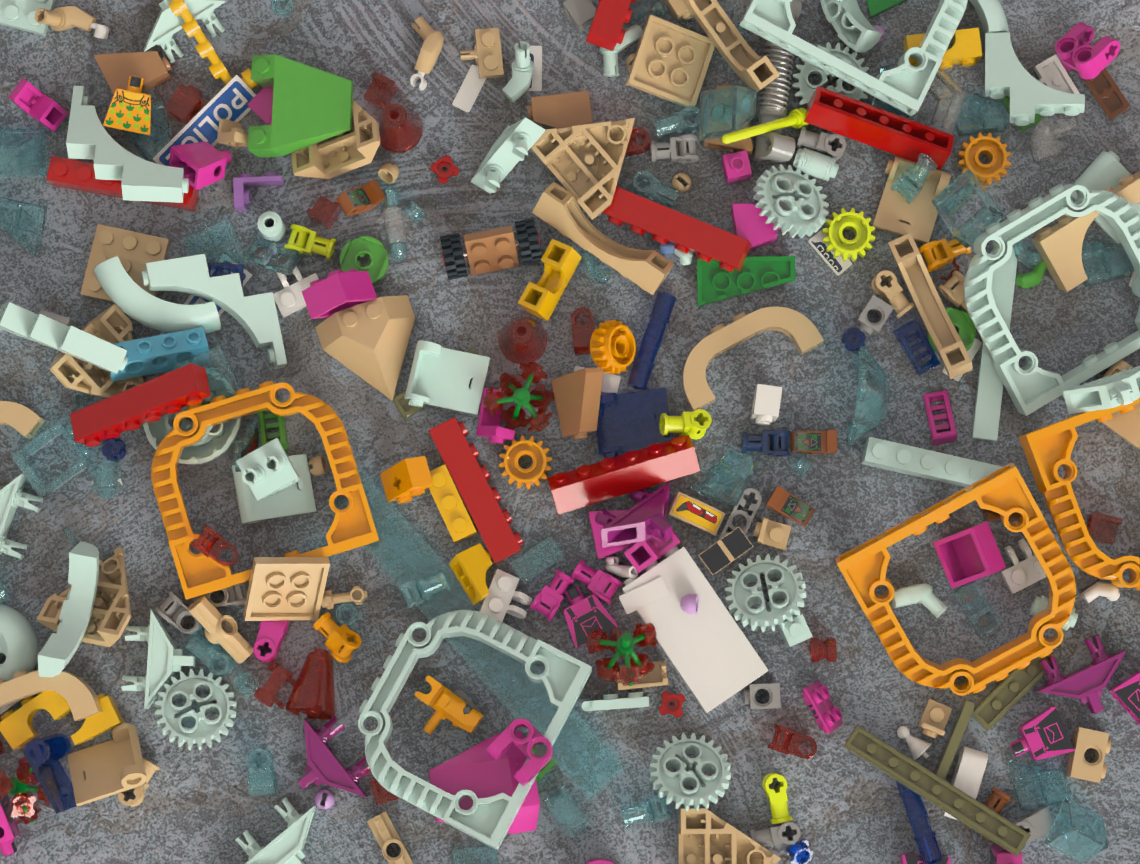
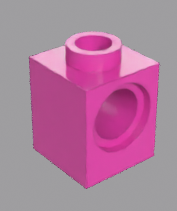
[721,150,752,185]

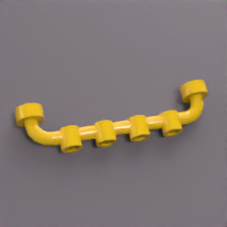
[168,0,258,89]

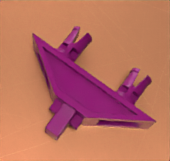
[595,481,672,548]
[1032,634,1127,714]
[297,716,371,797]

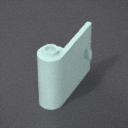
[1070,151,1140,244]
[405,340,491,415]
[232,454,316,525]

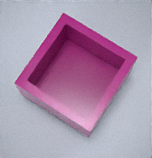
[302,269,377,319]
[933,521,1006,589]

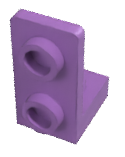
[233,172,285,212]

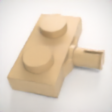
[460,28,504,79]

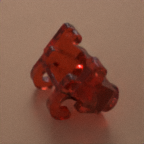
[251,660,300,709]

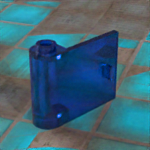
[596,388,672,459]
[24,733,77,814]

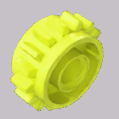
[822,208,876,262]

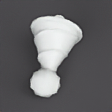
[897,726,932,761]

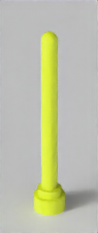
[721,108,809,144]

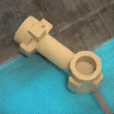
[321,586,368,610]

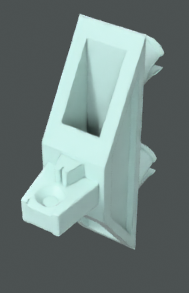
[143,0,227,63]
[471,117,546,194]
[1063,366,1140,414]
[0,473,43,560]
[121,609,195,709]
[235,797,316,864]

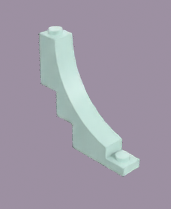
[66,86,189,203]
[141,254,287,369]
[0,302,128,374]

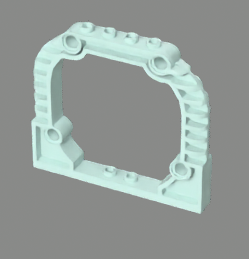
[739,0,968,116]
[963,184,1140,416]
[358,610,592,850]

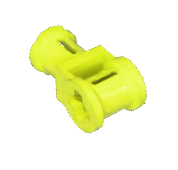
[284,224,336,260]
[659,409,712,440]
[762,773,793,824]

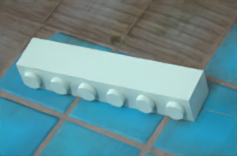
[861,437,1002,487]

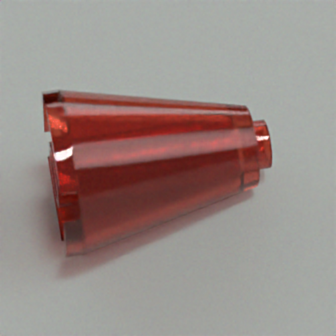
[376,104,423,153]
[498,316,547,365]
[285,648,336,720]

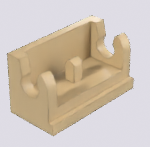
[615,660,668,691]

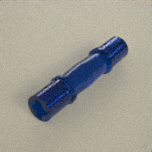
[627,292,676,391]
[895,780,943,864]

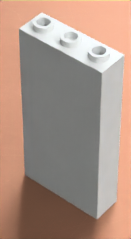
[622,546,769,713]

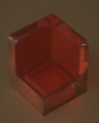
[364,71,397,110]
[306,195,342,230]
[1087,512,1123,544]
[370,779,399,805]

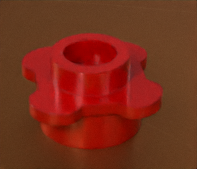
[430,155,459,184]
[659,691,685,718]

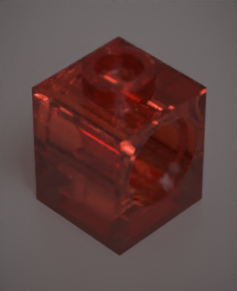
[164,84,204,125]

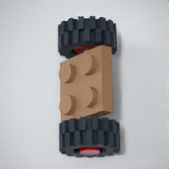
[440,218,542,280]

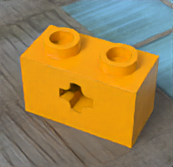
[380,456,433,504]

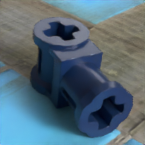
[741,430,790,457]

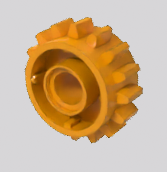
[957,132,1011,186]
[590,320,636,374]
[499,435,552,490]

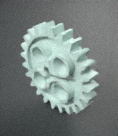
[792,42,869,107]
[753,164,829,238]
[725,554,807,632]
[155,669,236,750]
[649,733,731,811]

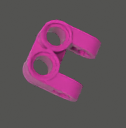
[1055,22,1120,80]
[487,718,553,786]

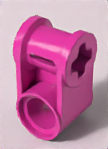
[253,620,289,663]

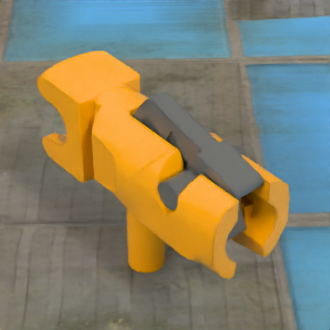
[414,675,484,735]

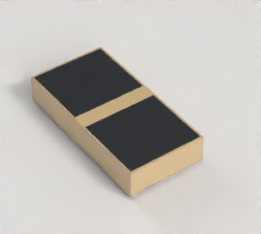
[698,527,753,576]

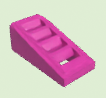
[922,390,957,445]

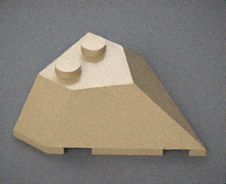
[291,100,380,179]
[531,118,635,220]
[315,295,416,402]
[49,304,144,398]
[36,545,131,647]
[677,808,781,864]

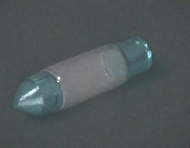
[383,185,407,262]

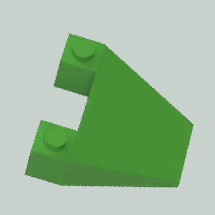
[248,54,353,158]

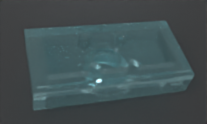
[510,536,565,584]

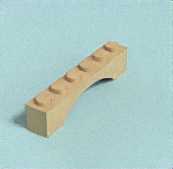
[532,181,674,295]
[888,232,973,380]

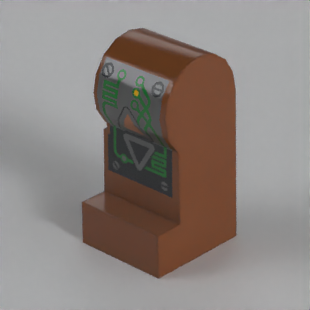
[336,179,386,217]
[790,430,837,454]
[765,485,815,527]

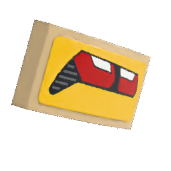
[667,491,726,536]

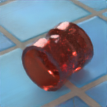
[809,638,837,663]

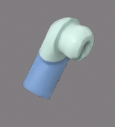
[660,242,693,265]

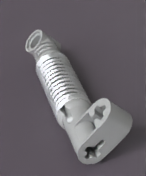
[753,0,802,164]

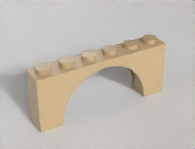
[1032,167,1140,292]

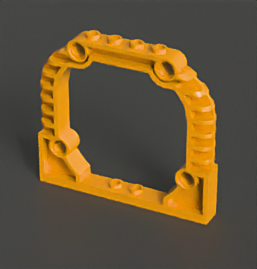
[151,381,379,600]
[1019,398,1140,590]
[835,462,1076,696]

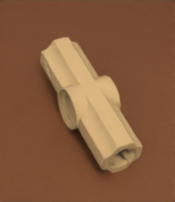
[188,595,253,664]
[367,811,414,864]

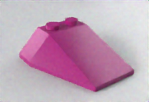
[428,730,540,834]

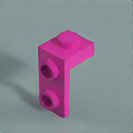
[476,387,515,444]

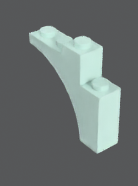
[985,32,1085,126]

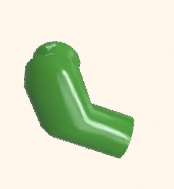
[1015,260,1047,289]

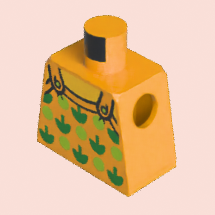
[103,75,151,135]

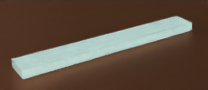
[971,247,1019,442]

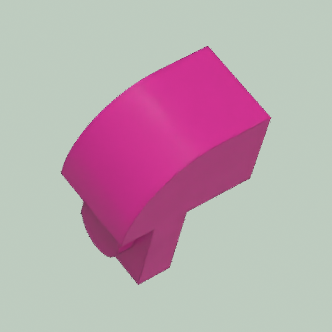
[8,78,68,132]
[624,522,682,573]

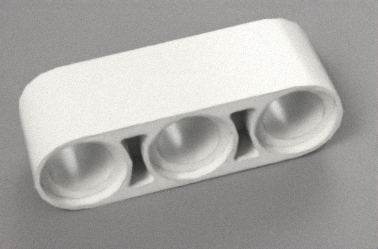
[942,746,988,821]

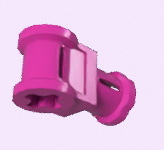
[570,559,623,605]
[529,569,575,622]

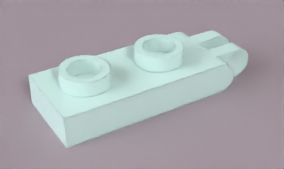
[581,692,649,711]

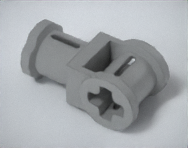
[796,126,846,160]
[650,135,699,164]
[750,822,801,847]

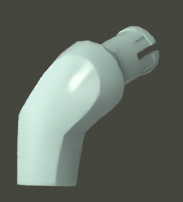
[599,25,643,77]
[502,41,534,103]
[889,583,948,618]

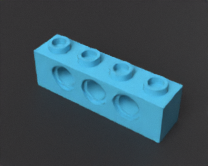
[109,327,209,382]

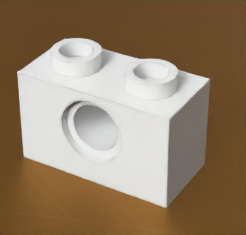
[750,384,782,426]

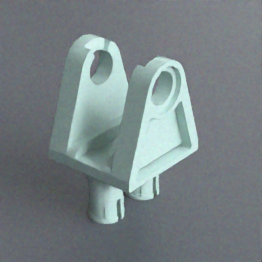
[236,438,299,501]

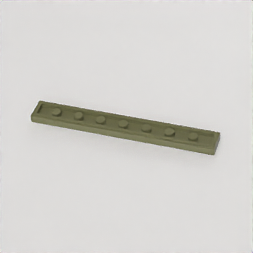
[843,725,1031,857]

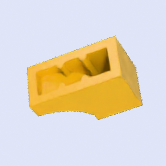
[449,543,493,605]
[71,694,124,745]

